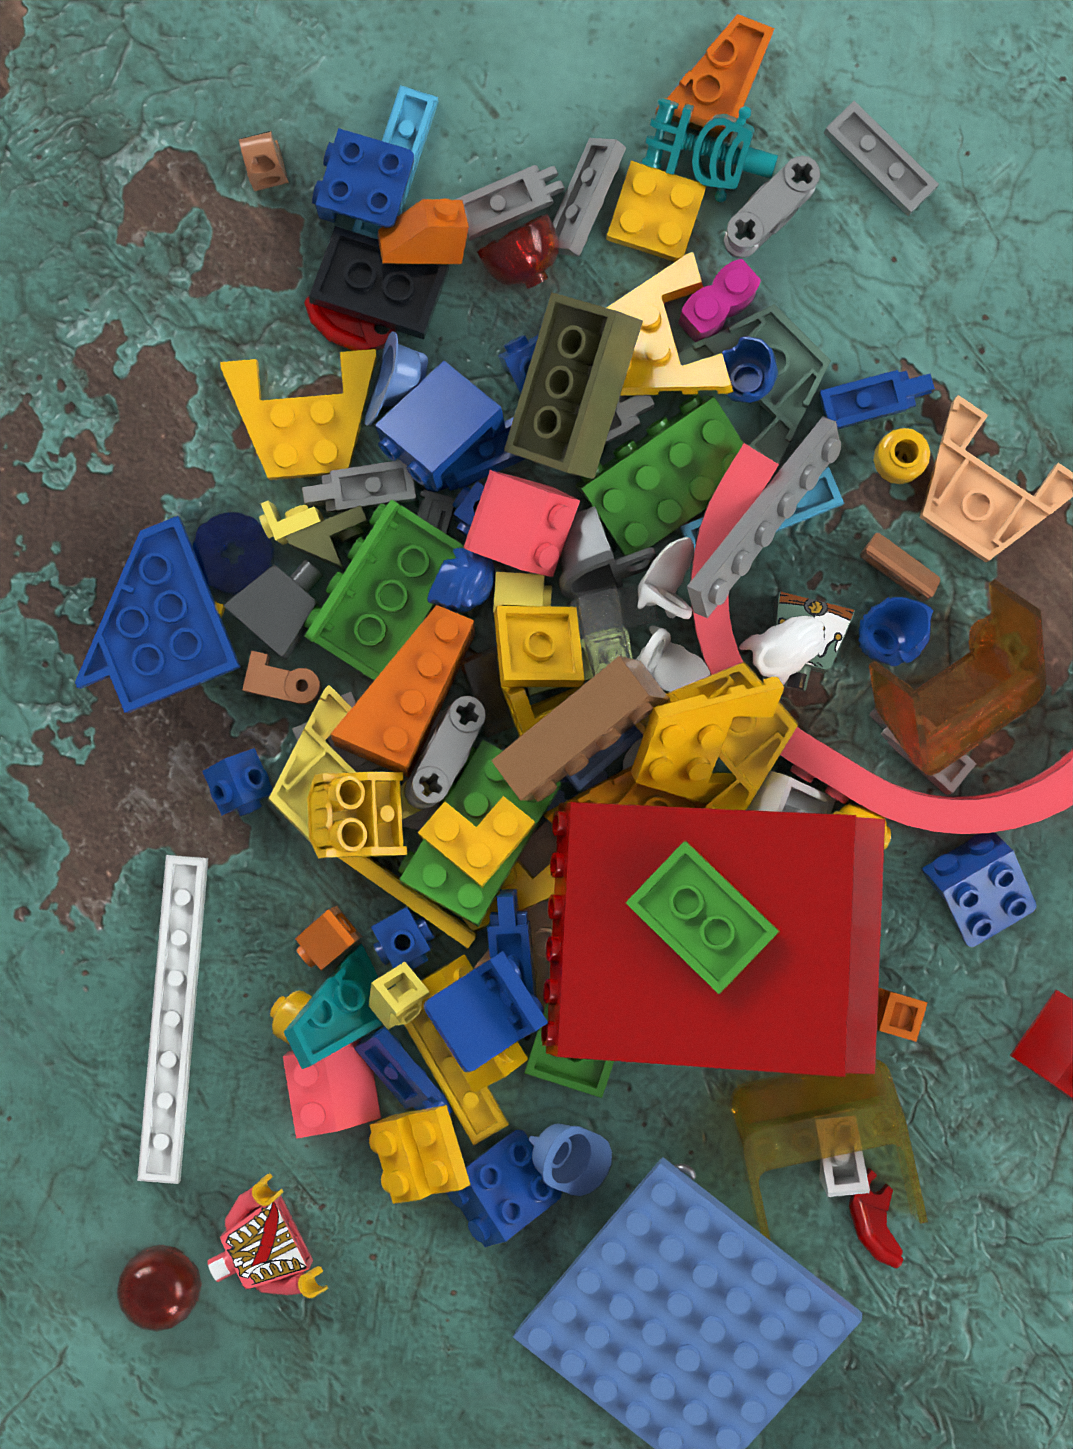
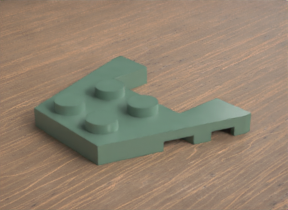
[678,304,831,464]

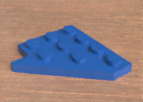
[75,516,241,714]

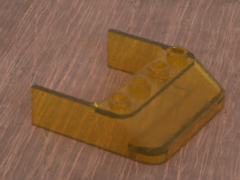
[730,1058,928,1241]

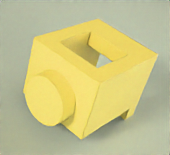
[493,572,552,614]
[369,962,430,1030]

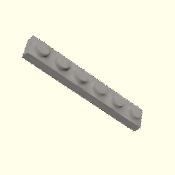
[687,416,841,618]

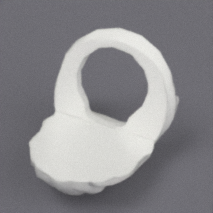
[637,537,694,619]
[739,616,825,685]
[636,625,710,692]

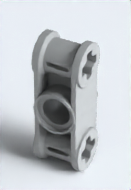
[723,155,820,258]
[404,696,485,810]

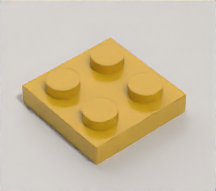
[606,161,707,262]
[494,606,585,687]

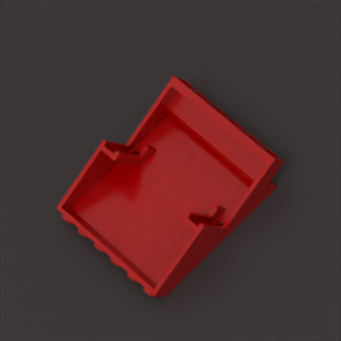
[541,802,885,1077]

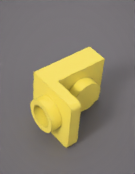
[259,500,324,545]

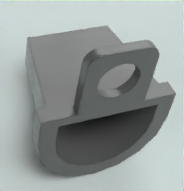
[558,506,657,599]

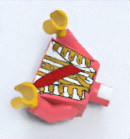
[207,1173,328,1298]

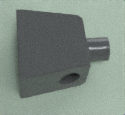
[224,559,323,660]

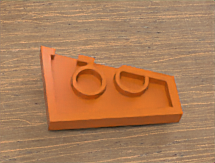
[655,14,775,143]

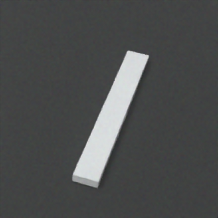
[137,855,208,1184]

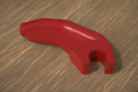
[304,297,398,351]
[849,1168,903,1269]

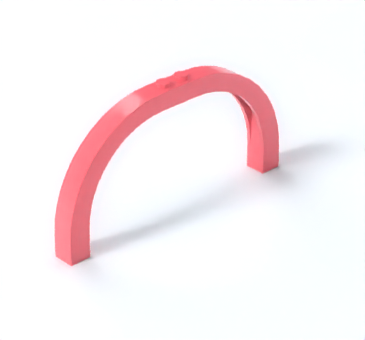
[690,443,1073,834]

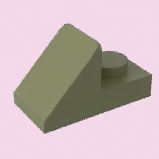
[286,505,370,570]

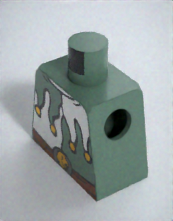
[772,592,855,692]

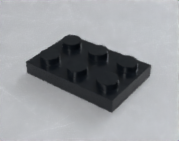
[309,226,449,340]

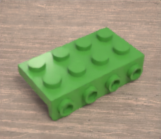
[575,393,744,556]
[304,499,465,680]
[398,740,561,927]

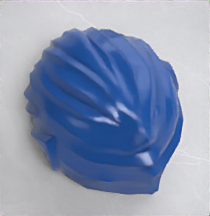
[427,548,495,613]
[858,597,933,666]

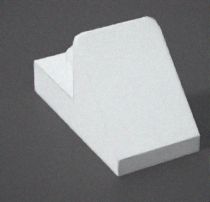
[814,1115,870,1197]

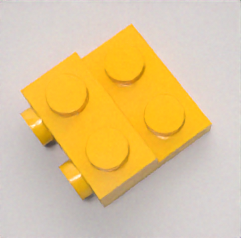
[369,1105,471,1204]

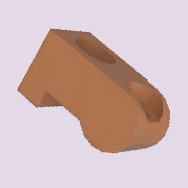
[239,131,289,191]
[242,651,322,705]

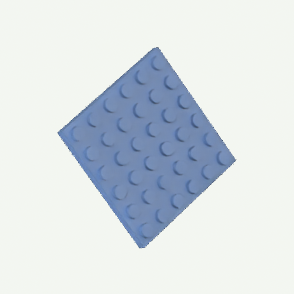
[513,1157,862,1449]

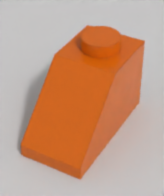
[377,199,469,264]
[295,906,362,970]

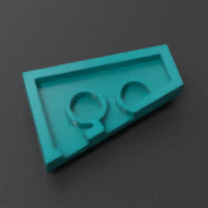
[284,943,383,1069]

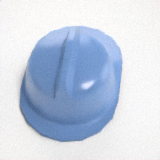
[365,331,428,426]
[529,1124,612,1196]

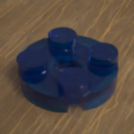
[193,512,274,594]

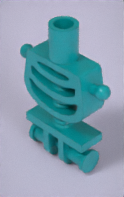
[642,98,778,203]

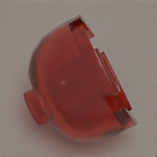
[476,213,559,289]
[117,1245,202,1332]

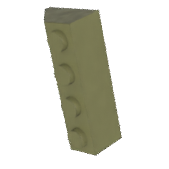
[504,292,643,479]

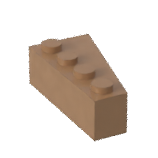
[491,656,670,802]

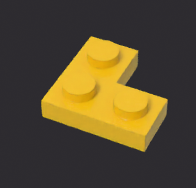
[418,796,536,888]

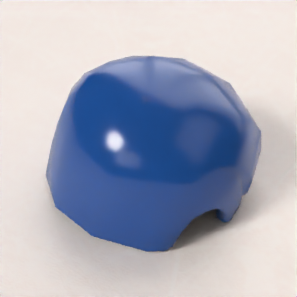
[722,336,778,403]

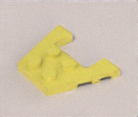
[268,685,432,843]

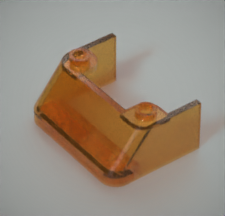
[869,579,1046,776]

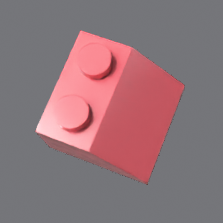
[463,470,580,577]
[283,1038,382,1139]

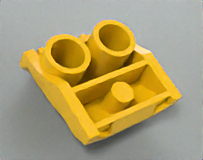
[307,772,407,858]

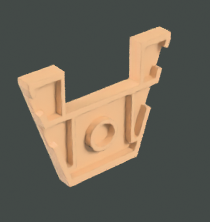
[919,395,1073,562]

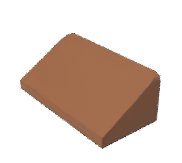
[860,533,940,602]

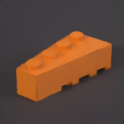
[330,605,475,778]

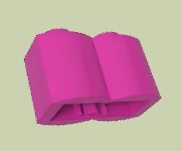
[678,259,761,343]

